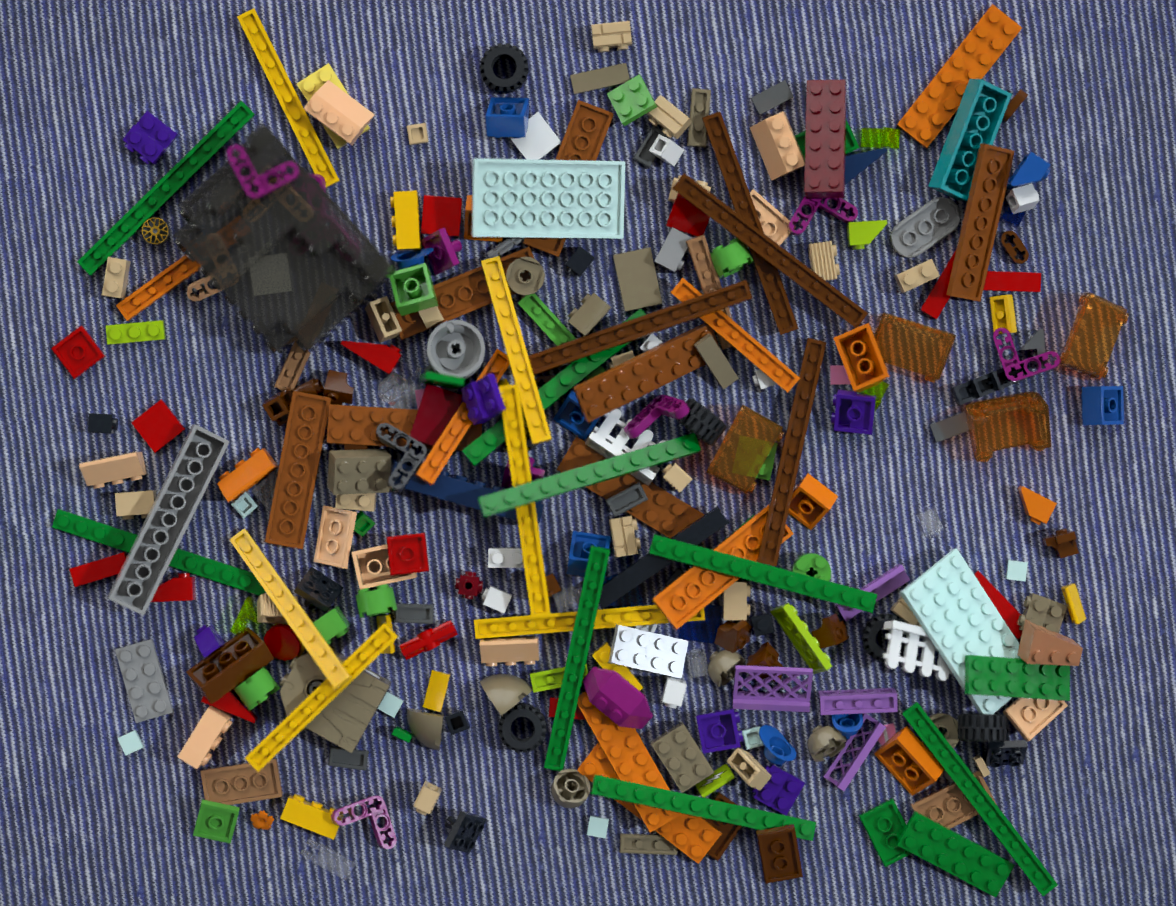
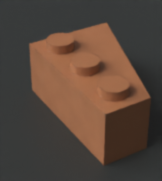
[1017,619,1083,666]

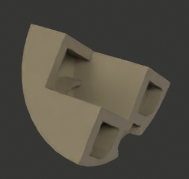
[480,674,533,716]
[407,708,444,751]

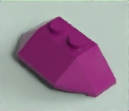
[583,667,653,729]

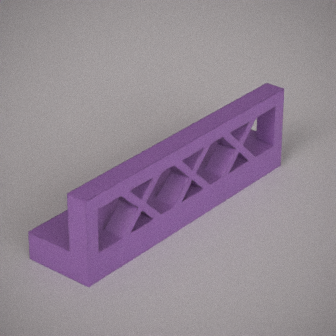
[835,564,910,621]
[818,688,898,715]
[823,713,886,791]

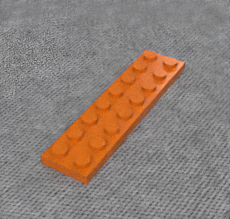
[897,4,1022,149]
[652,504,794,630]
[577,692,682,833]
[577,743,722,864]

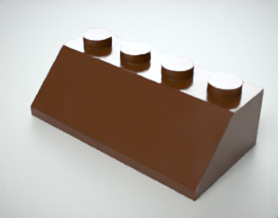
[186,627,274,704]

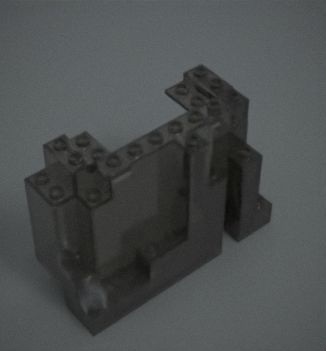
[174,122,395,354]

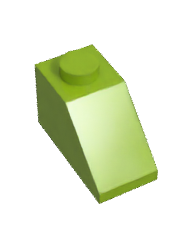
[847,220,887,250]

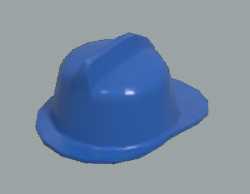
[391,248,434,270]
[831,713,863,740]
[759,725,796,767]

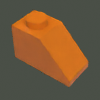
[1018,486,1057,525]

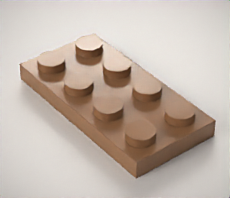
[200,758,283,805]
[910,770,997,829]

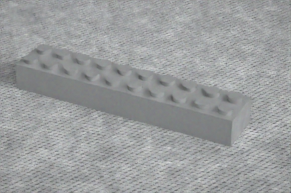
[107,424,230,616]

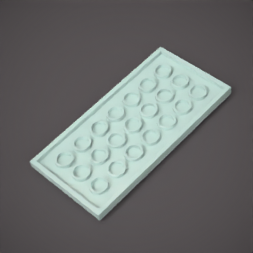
[471,158,625,239]
[900,548,1021,714]

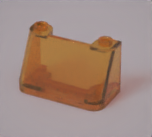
[1059,292,1129,381]
[873,313,956,383]
[965,392,1051,462]
[706,405,785,495]

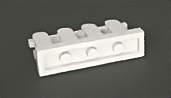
[585,409,665,486]
[883,620,952,681]

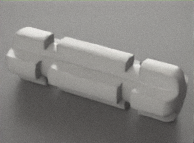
[487,237,522,258]

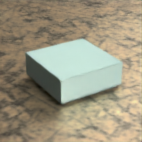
[231,492,258,519]
[1006,560,1028,581]
[377,691,404,718]
[742,726,764,750]
[118,730,144,756]
[587,815,609,839]

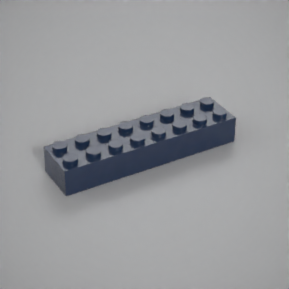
[392,459,545,525]

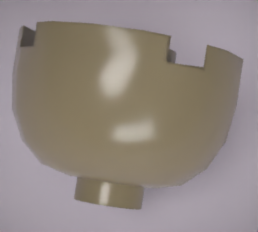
[708,649,746,687]
[807,725,847,762]
[551,769,590,809]

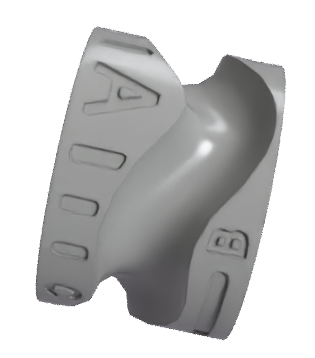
[427,320,485,379]

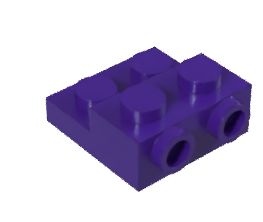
[122,111,178,165]
[461,373,506,425]
[831,390,876,435]
[696,708,744,754]
[752,763,805,816]

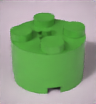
[711,238,754,279]
[791,553,831,581]
[355,584,397,618]
[234,667,280,711]

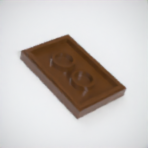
[703,792,742,861]
[756,824,803,884]

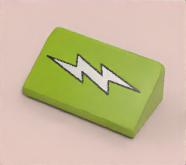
[695,764,735,798]

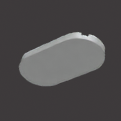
[890,197,960,258]

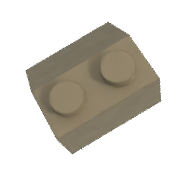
[568,293,611,336]

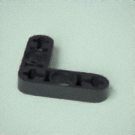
[376,423,427,492]

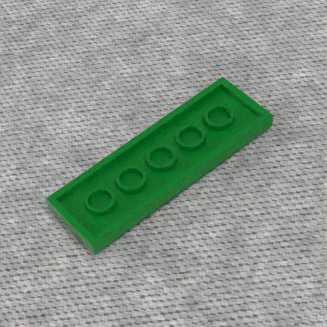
[965,655,1070,701]
[896,811,1015,897]

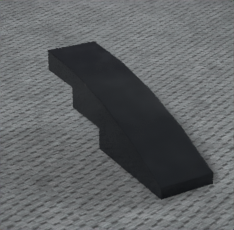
[950,359,1030,406]

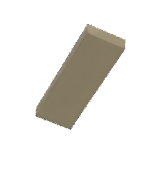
[570,63,630,95]
[687,88,711,148]
[694,333,739,390]
[620,833,677,855]

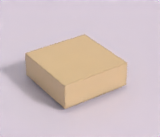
[407,123,429,145]
[418,306,444,329]
[972,755,990,777]

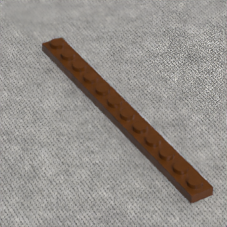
[702,111,799,335]
[672,173,868,328]
[528,280,753,375]
[757,338,827,567]

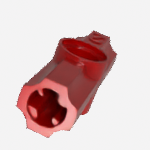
[399,620,458,660]

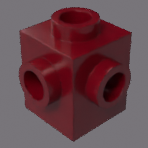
[455,571,483,599]

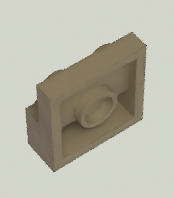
[1017,593,1068,633]

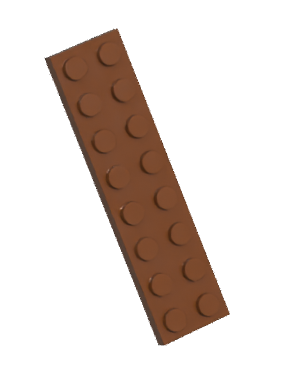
[523,100,614,257]
[946,143,1015,302]
[390,247,534,340]
[573,323,719,423]
[265,391,331,549]
[327,404,482,451]
[556,437,705,538]

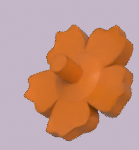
[250,810,274,830]

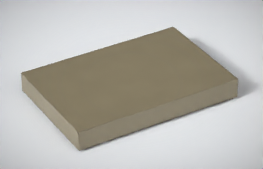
[613,247,662,312]

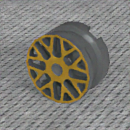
[142,218,171,245]

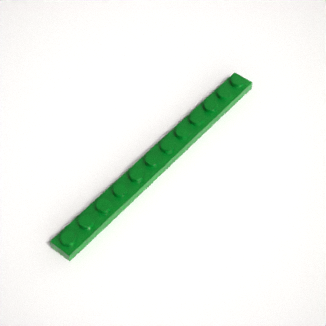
[77,101,255,276]
[462,308,646,467]
[478,433,701,518]
[52,509,266,596]
[649,535,878,613]
[544,545,610,771]
[901,701,1058,896]
[590,775,816,841]

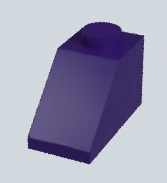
[194,625,225,658]

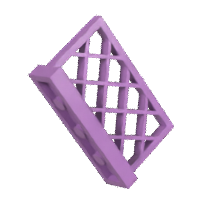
[732,665,813,712]

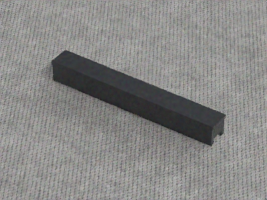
[599,506,730,610]

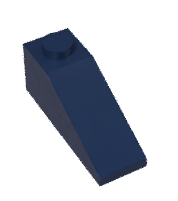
[845,148,888,185]

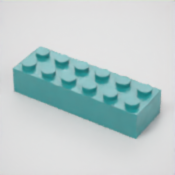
[928,79,1012,202]

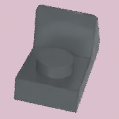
[1019,329,1046,369]

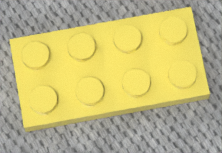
[297,63,370,149]

